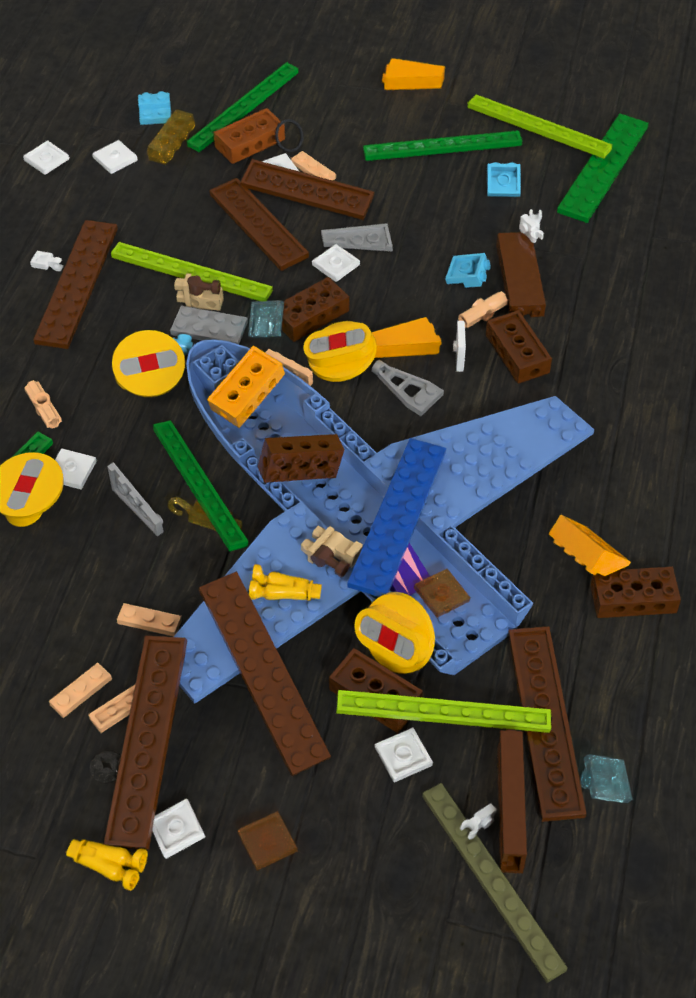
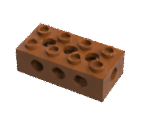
[214,108,285,164]

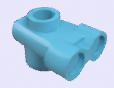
[173,334,193,355]

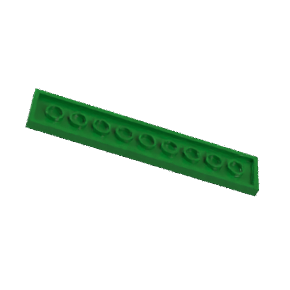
[557,114,649,223]

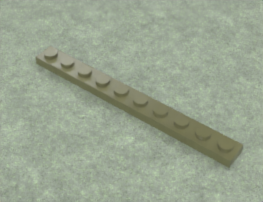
[422,783,567,983]

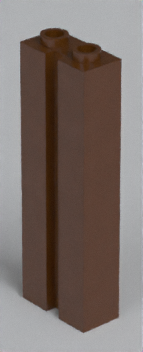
[496,232,546,317]
[497,729,527,873]

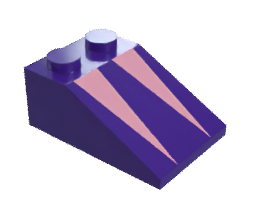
[390,543,433,596]

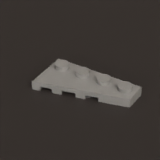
[321,224,393,251]
[107,462,163,536]

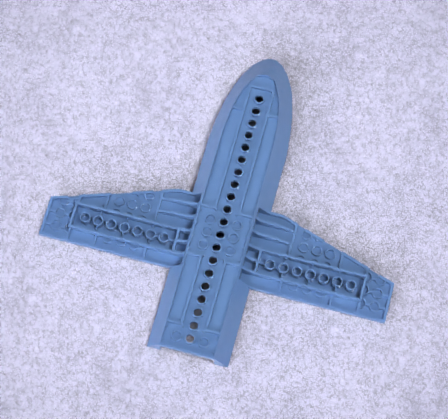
[174,339,594,704]

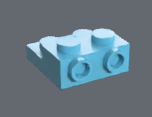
[138,91,171,125]
[487,162,521,197]
[445,253,490,288]

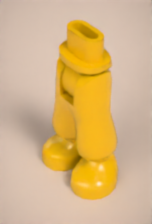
[249,564,322,601]
[66,839,148,891]

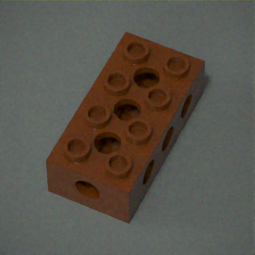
[272,277,349,342]
[486,310,552,384]
[258,434,345,483]
[591,566,681,618]
[329,648,423,733]

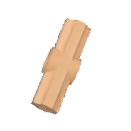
[458,291,508,328]
[24,380,62,429]

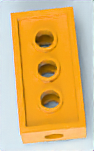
[207,346,285,428]

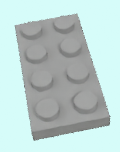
[170,306,248,344]

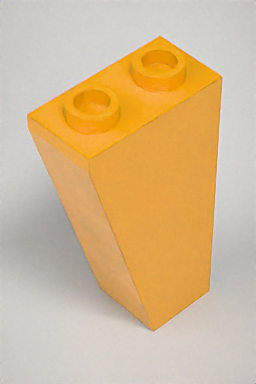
[382,58,445,90]
[371,317,441,358]

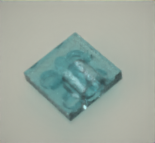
[248,300,284,338]
[581,754,633,803]

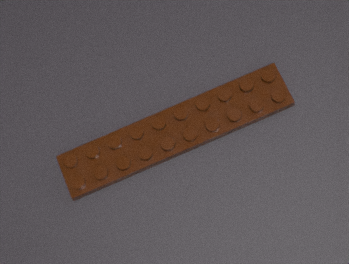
[33,220,118,349]
[199,571,331,776]
[508,626,586,822]
[104,636,188,850]

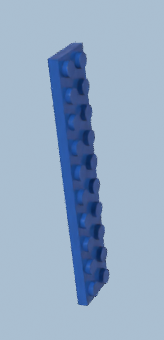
[347,438,446,597]

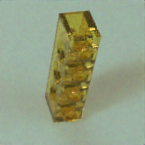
[147,109,195,165]

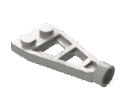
[372,360,444,416]

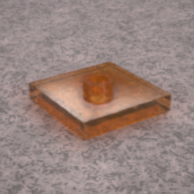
[414,568,471,618]
[238,811,297,870]

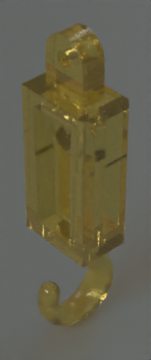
[168,497,242,531]

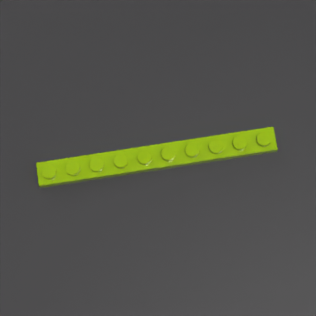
[468,95,612,158]
[111,242,273,303]
[336,690,551,733]

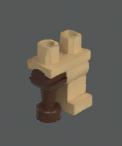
[174,273,224,311]
[301,526,363,578]

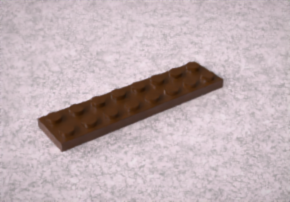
[240,159,374,220]
[210,178,309,271]

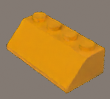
[549,515,631,576]

